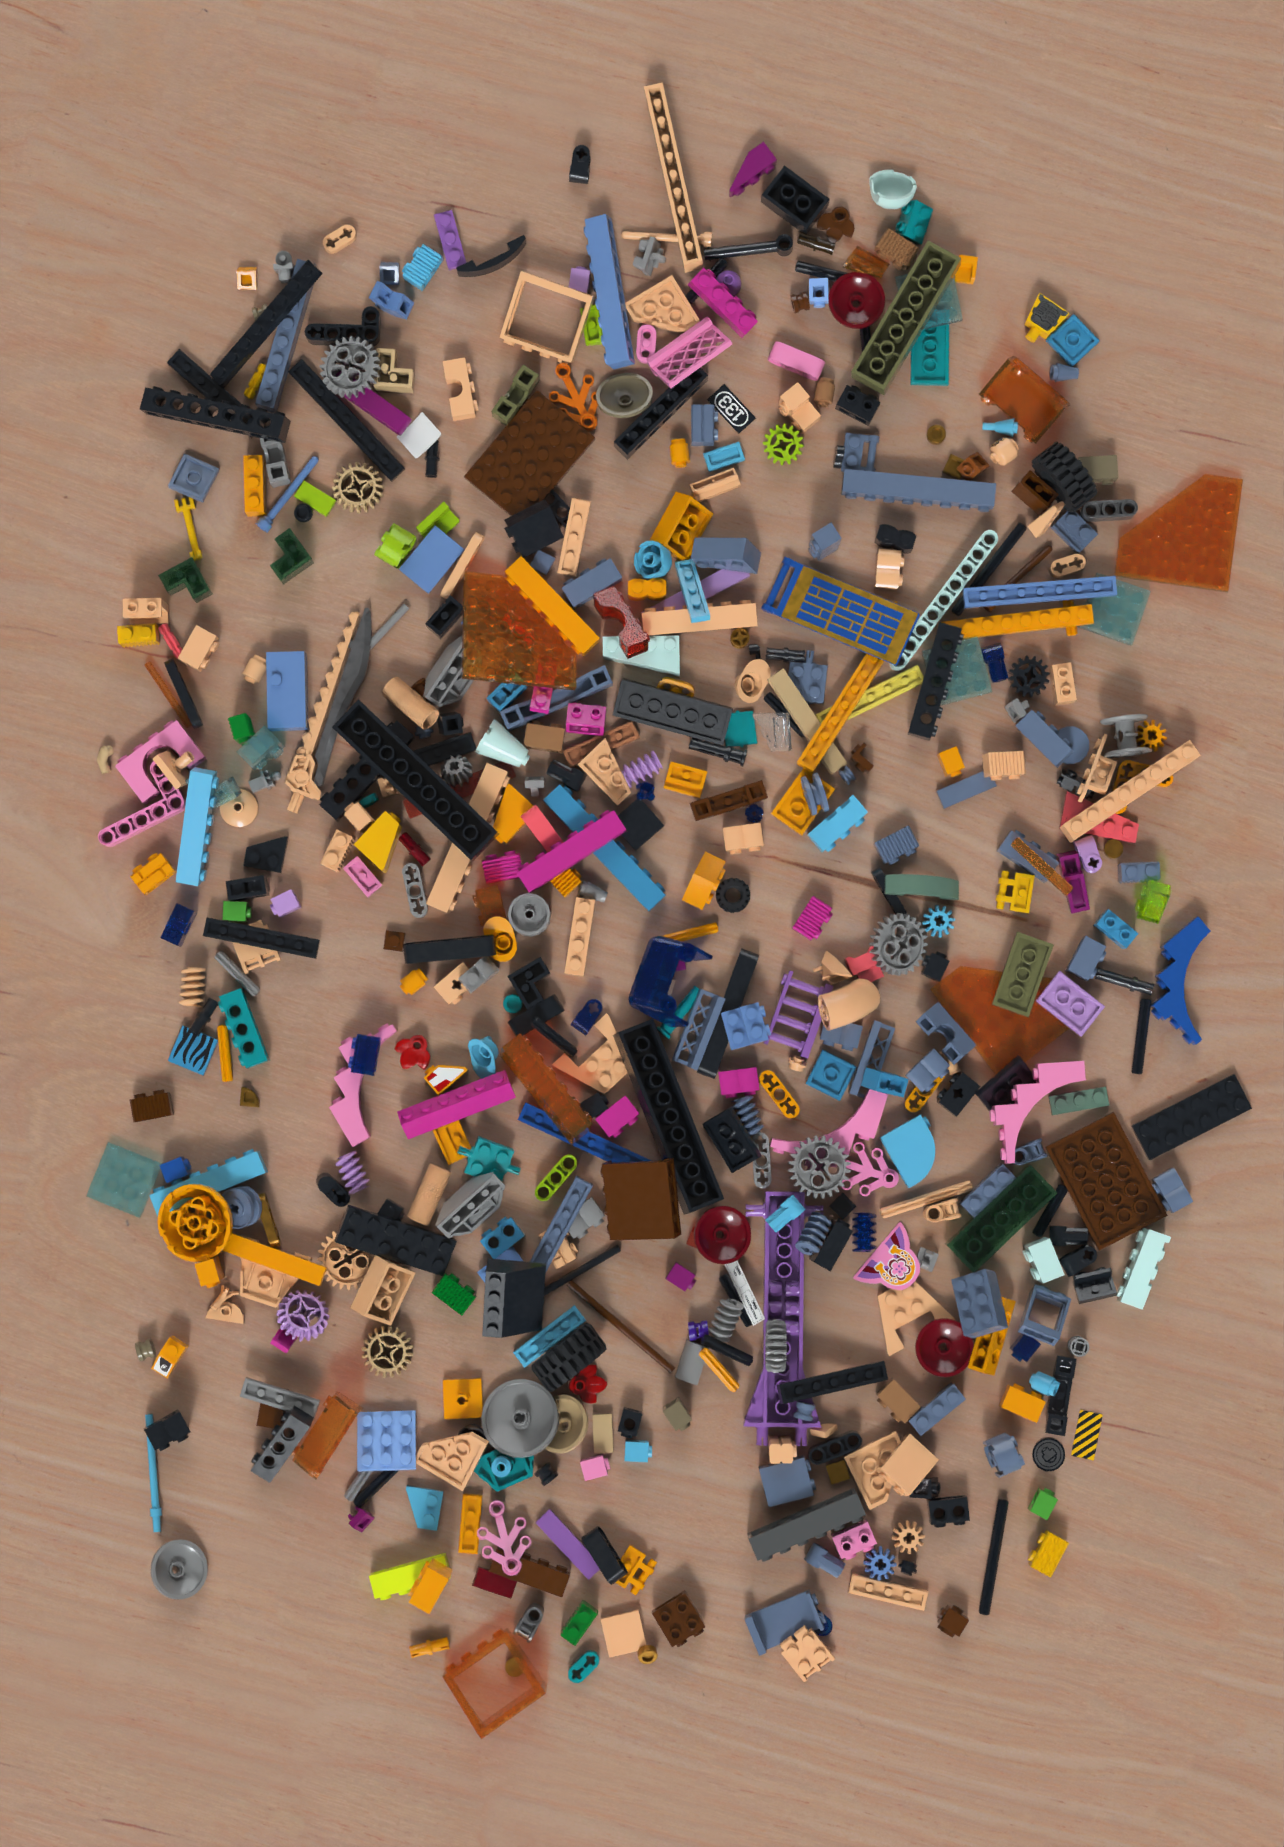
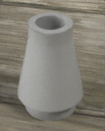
[578,881,608,903]

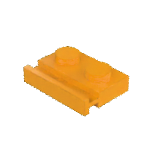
[663,761,708,799]
[433,1120,472,1165]

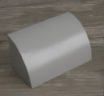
[675,1340,709,1385]

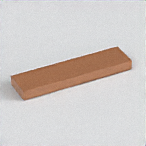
[563,721,640,768]

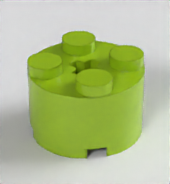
[374,523,417,569]

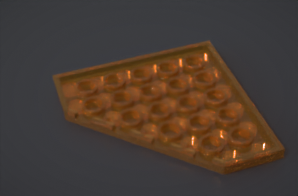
[1114,474,1243,592]
[462,571,576,691]
[930,966,1069,1075]

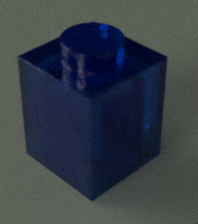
[1009,1333,1041,1362]

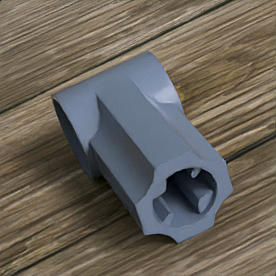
[804,1543,845,1578]

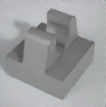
[1005,698,1030,723]
[525,776,545,797]
[916,1247,939,1272]

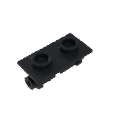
[1057,769,1095,799]

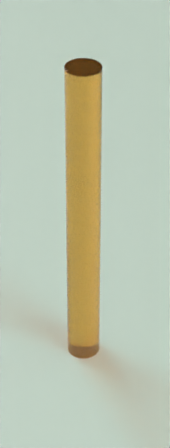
[144,661,192,728]

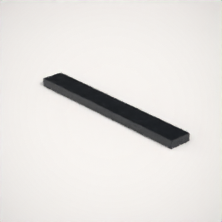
[288,359,405,482]

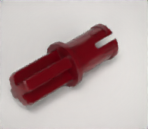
[398,832,431,867]

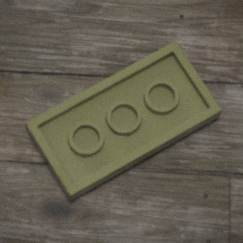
[991,932,1054,1017]

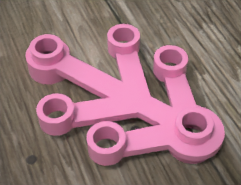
[829,1142,899,1196]
[477,1500,531,1576]

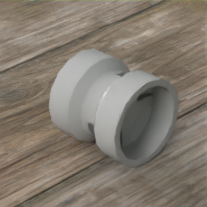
[1068,1336,1089,1357]

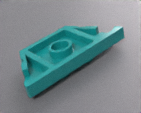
[474,1449,534,1492]

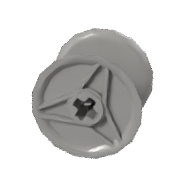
[1100,714,1152,758]

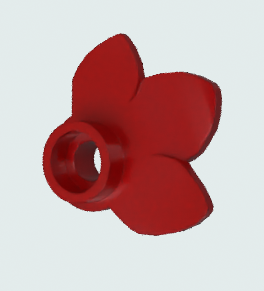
[394,1035,431,1070]
[569,1364,607,1404]

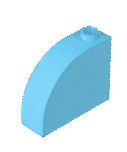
[879,1115,935,1188]

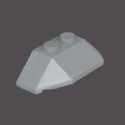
[424,633,482,707]
[435,1172,505,1238]

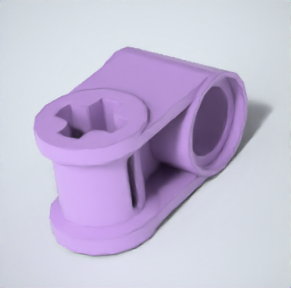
[1073,835,1102,873]

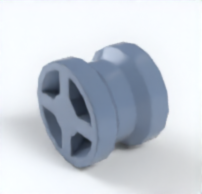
[793,1401,816,1421]

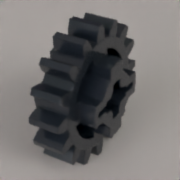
[1008,655,1050,698]

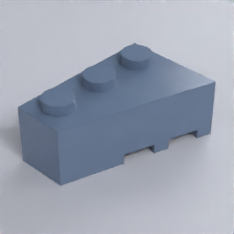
[691,537,761,574]

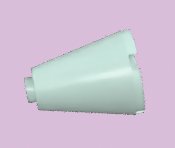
[475,719,530,767]

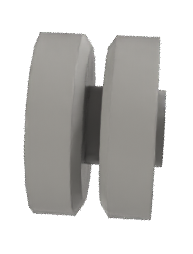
[508,893,551,937]

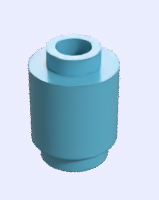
[1029,1371,1060,1396]
[491,1455,512,1477]

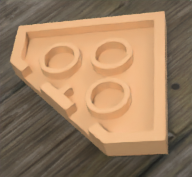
[625,275,700,334]
[843,1431,901,1510]
[416,1432,489,1491]

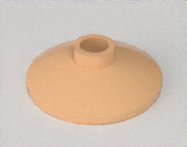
[220,789,258,827]

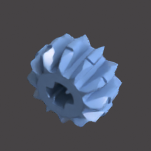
[863,1546,897,1581]

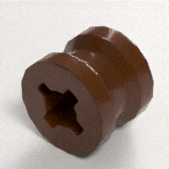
[790,291,810,314]

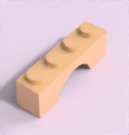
[565,897,596,977]

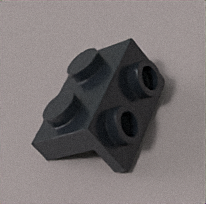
[1073,1267,1117,1304]

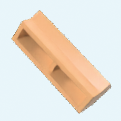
[690,467,741,503]

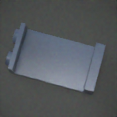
[744,1589,827,1656]

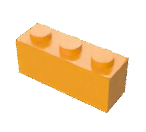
[243,455,267,517]

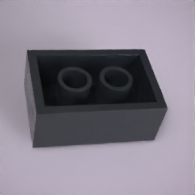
[761,165,830,234]

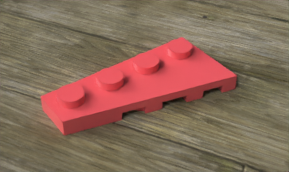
[1059,791,1139,844]

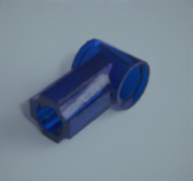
[981,643,1009,683]

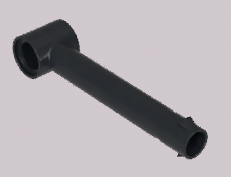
[704,234,793,262]

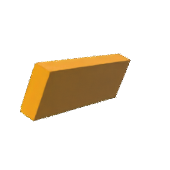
[458,1493,483,1554]

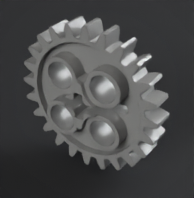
[319,336,381,399]
[869,913,928,976]
[788,1135,851,1198]

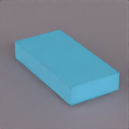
[703,442,745,472]

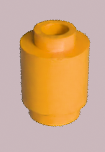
[669,439,690,468]
[399,968,429,995]

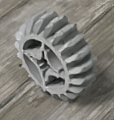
[765,1319,787,1373]

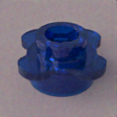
[636,782,655,801]

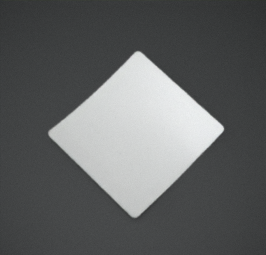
[397,412,441,458]

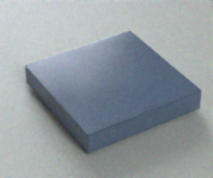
[168,453,219,503]

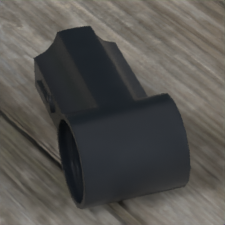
[546,759,587,792]
[1049,1226,1088,1246]

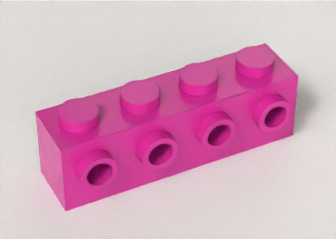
[688,267,758,338]

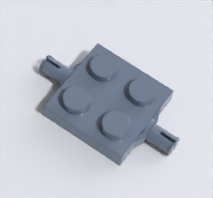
[788,650,828,705]

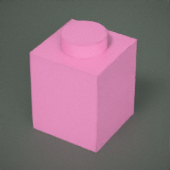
[580,1454,610,1481]

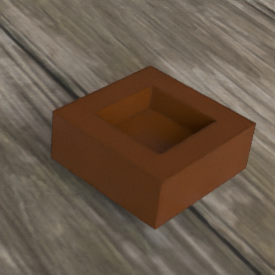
[383,930,406,952]

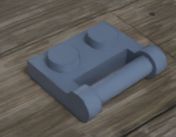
[841,433,880,472]

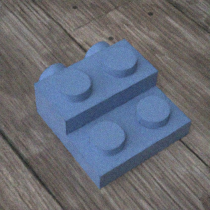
[721,1002,771,1050]

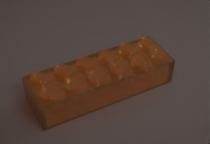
[500,1034,593,1145]

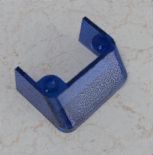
[628,936,713,1027]

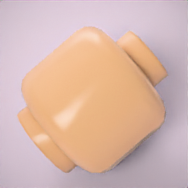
[989,437,1019,466]

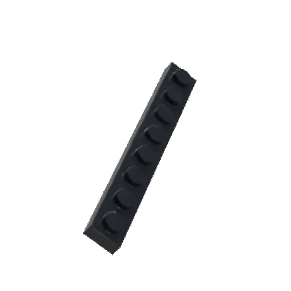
[210,259,323,388]

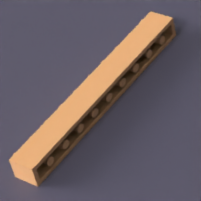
[644,82,703,273]

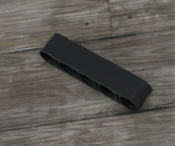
[403,935,496,964]

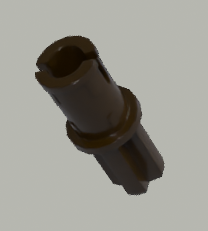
[797,233,835,255]

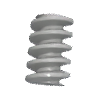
[708,1299,744,1342]

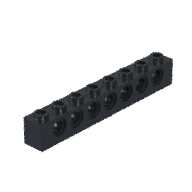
[140,386,291,443]

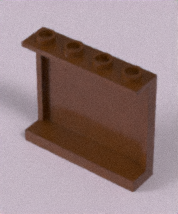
[601,1158,682,1240]

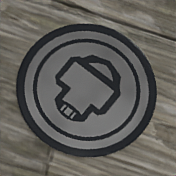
[1032,1438,1065,1471]

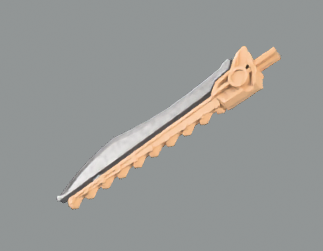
[284,608,371,814]

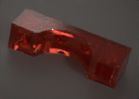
[593,586,650,659]

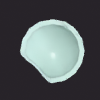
[869,170,917,209]

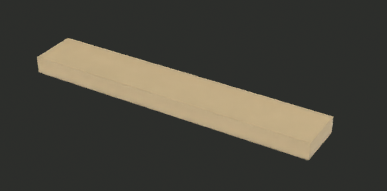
[767,668,847,775]

